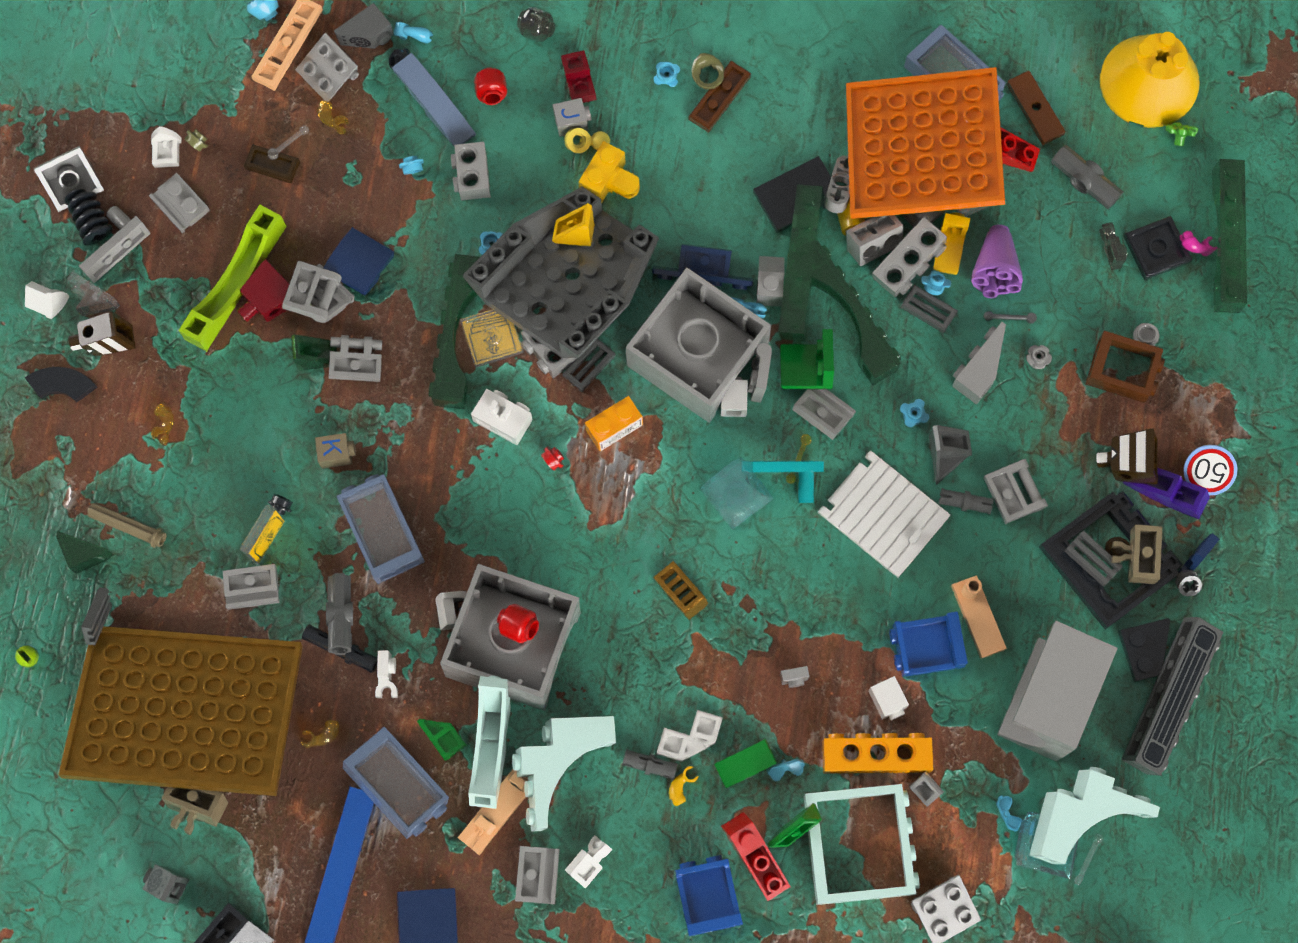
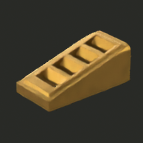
[653,561,708,620]

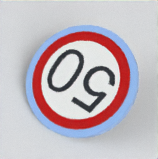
[1183,445,1237,495]

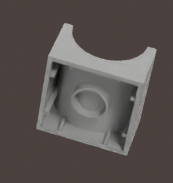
[626,268,771,423]
[440,564,580,711]
[997,621,1118,761]

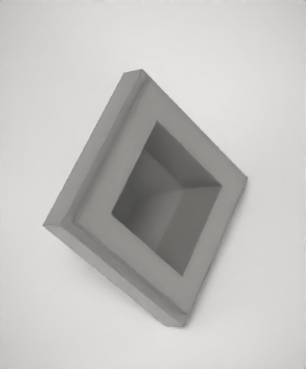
[909,772,944,807]

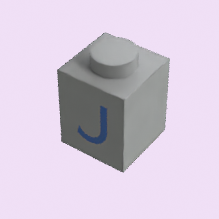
[553,98,591,137]

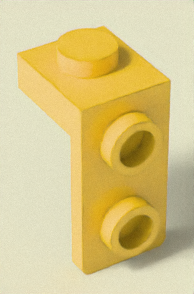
[933,212,970,275]

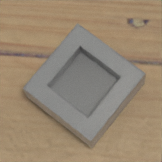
[780,666,809,688]

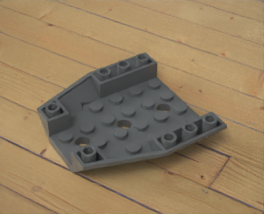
[463,187,659,358]

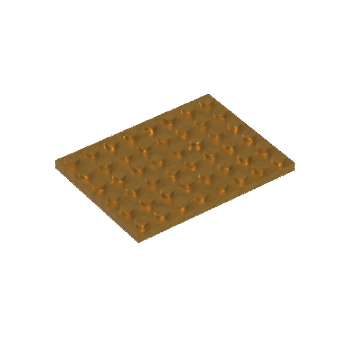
[58,626,303,796]

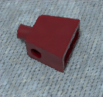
[237,259,290,322]

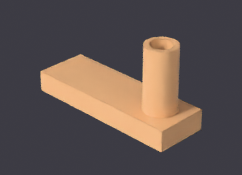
[951,575,1007,659]

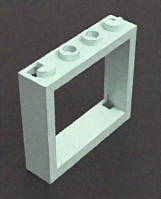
[803,784,920,905]

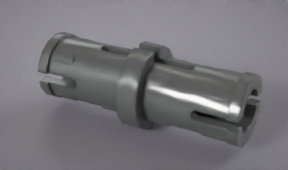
[939,488,993,514]
[622,749,678,780]

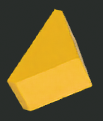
[552,203,595,246]

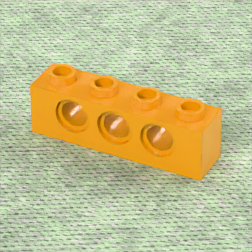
[822,733,933,774]

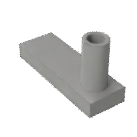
[79,206,151,283]

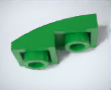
[714,739,777,788]

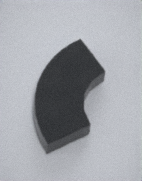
[25,367,98,402]

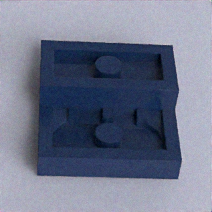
[323,227,394,296]
[397,888,458,943]

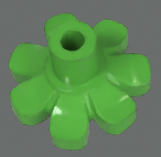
[1165,122,1199,146]

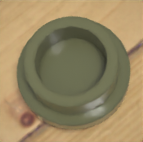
[184,129,208,152]

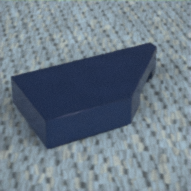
[1178,533,1220,573]

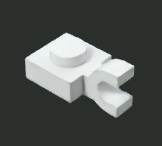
[375,650,398,698]
[565,835,612,888]

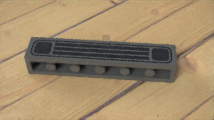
[1121,617,1224,776]

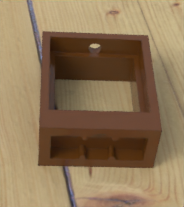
[1085,331,1165,403]

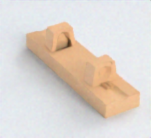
[252,0,323,91]
[458,769,528,855]

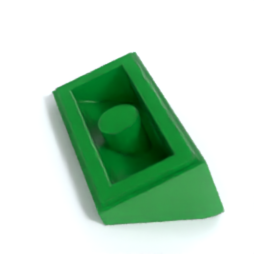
[767,803,822,847]

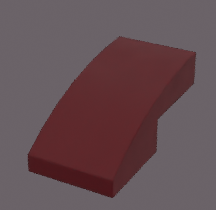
[561,50,597,103]

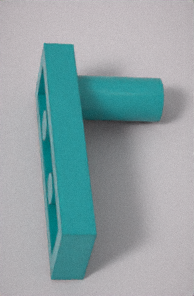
[742,461,824,503]

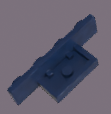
[652,244,754,290]

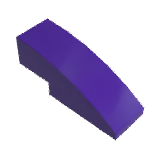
[1123,468,1210,519]

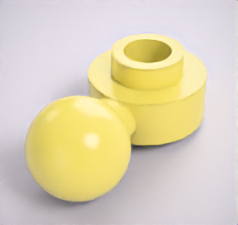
[564,127,610,153]

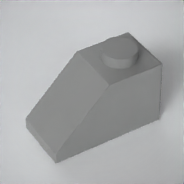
[756,256,784,307]

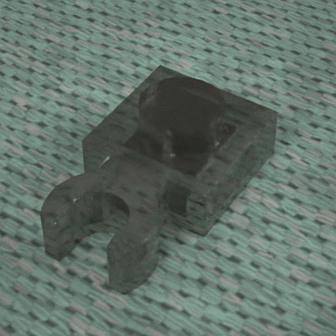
[1099,222,1128,270]

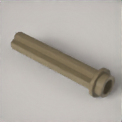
[87,503,167,548]

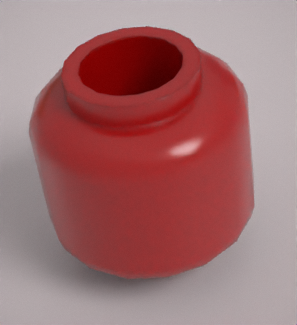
[474,68,507,105]
[497,603,539,643]

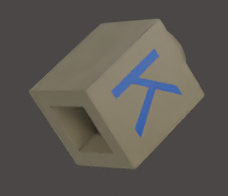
[315,433,356,469]

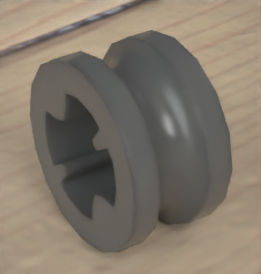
[1175,570,1202,596]

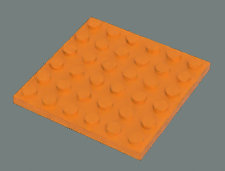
[846,67,1005,219]

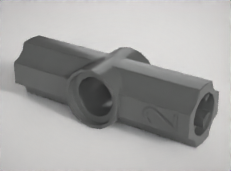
[1051,145,1123,210]
[326,573,353,655]

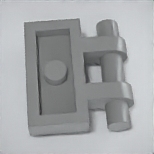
[329,335,382,382]

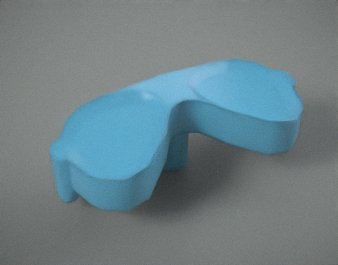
[767,759,805,781]
[996,795,1023,832]

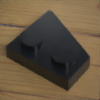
[1118,618,1170,682]

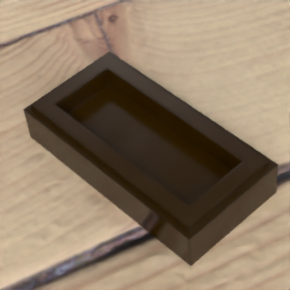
[244,144,300,184]

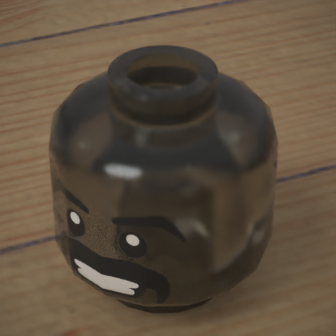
[517,7,555,42]

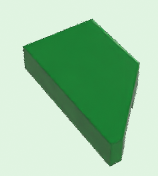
[417,719,467,762]

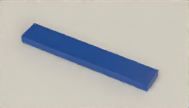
[305,787,374,943]

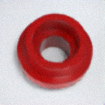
[541,446,565,470]

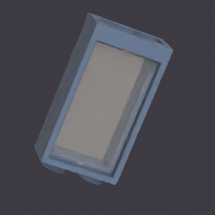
[904,25,1006,101]
[337,474,425,584]
[343,727,449,839]

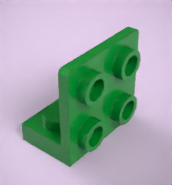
[780,329,834,389]

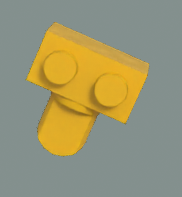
[578,141,640,203]

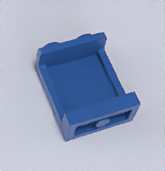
[889,611,968,677]
[675,855,743,937]

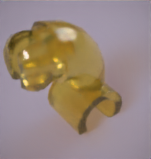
[317,100,349,134]
[151,404,174,445]
[300,720,339,748]

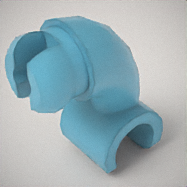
[393,22,433,44]
[731,297,767,318]

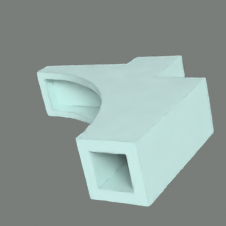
[469,676,511,809]
[512,716,616,831]
[1029,767,1160,864]

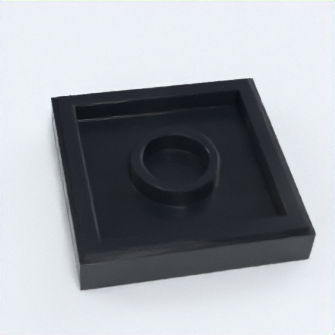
[1123,216,1192,280]

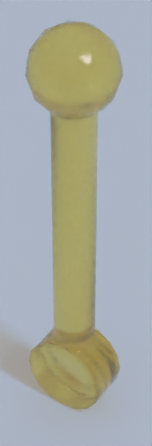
[786,434,811,484]

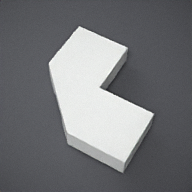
[656,710,723,762]

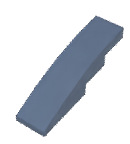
[392,53,476,147]

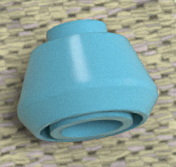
[247,0,279,22]

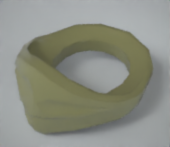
[691,53,724,90]

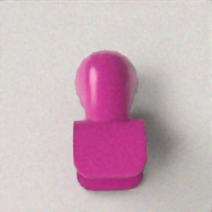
[1179,231,1218,256]

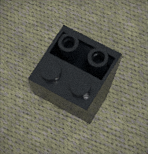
[194,903,275,943]

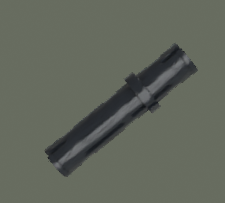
[302,624,378,673]

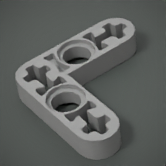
[824,156,850,213]

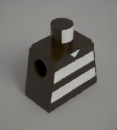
[68,311,136,356]
[1097,428,1158,485]

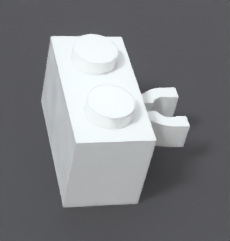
[471,389,533,445]

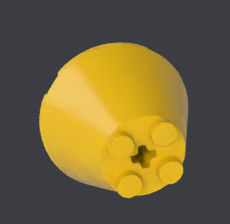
[1100,32,1200,128]

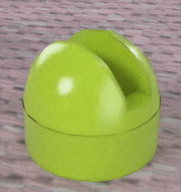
[15,645,39,668]

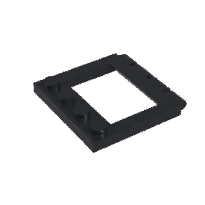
[1039,491,1183,630]

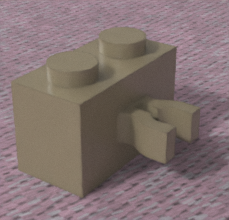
[1111,525,1162,584]
[162,787,228,835]

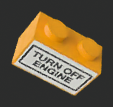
[585,396,643,451]

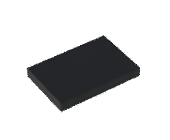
[753,156,840,233]

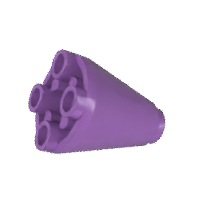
[971,225,1023,298]

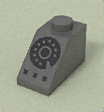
[334,3,393,49]
[142,864,190,904]

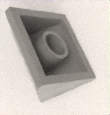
[34,146,104,212]

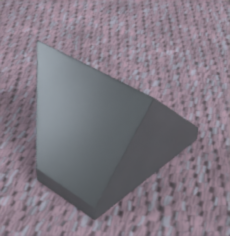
[929,425,972,485]

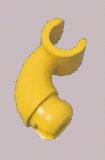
[668,766,699,806]

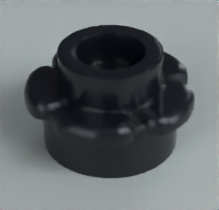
[268,494,293,515]

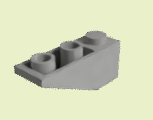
[952,322,1006,405]

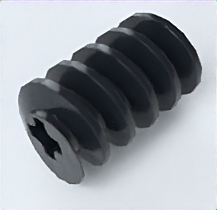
[64,189,112,245]

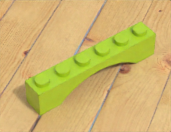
[178,205,286,352]

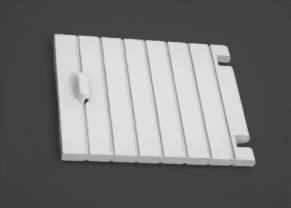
[818,451,951,578]

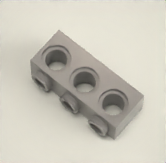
[872,217,947,298]

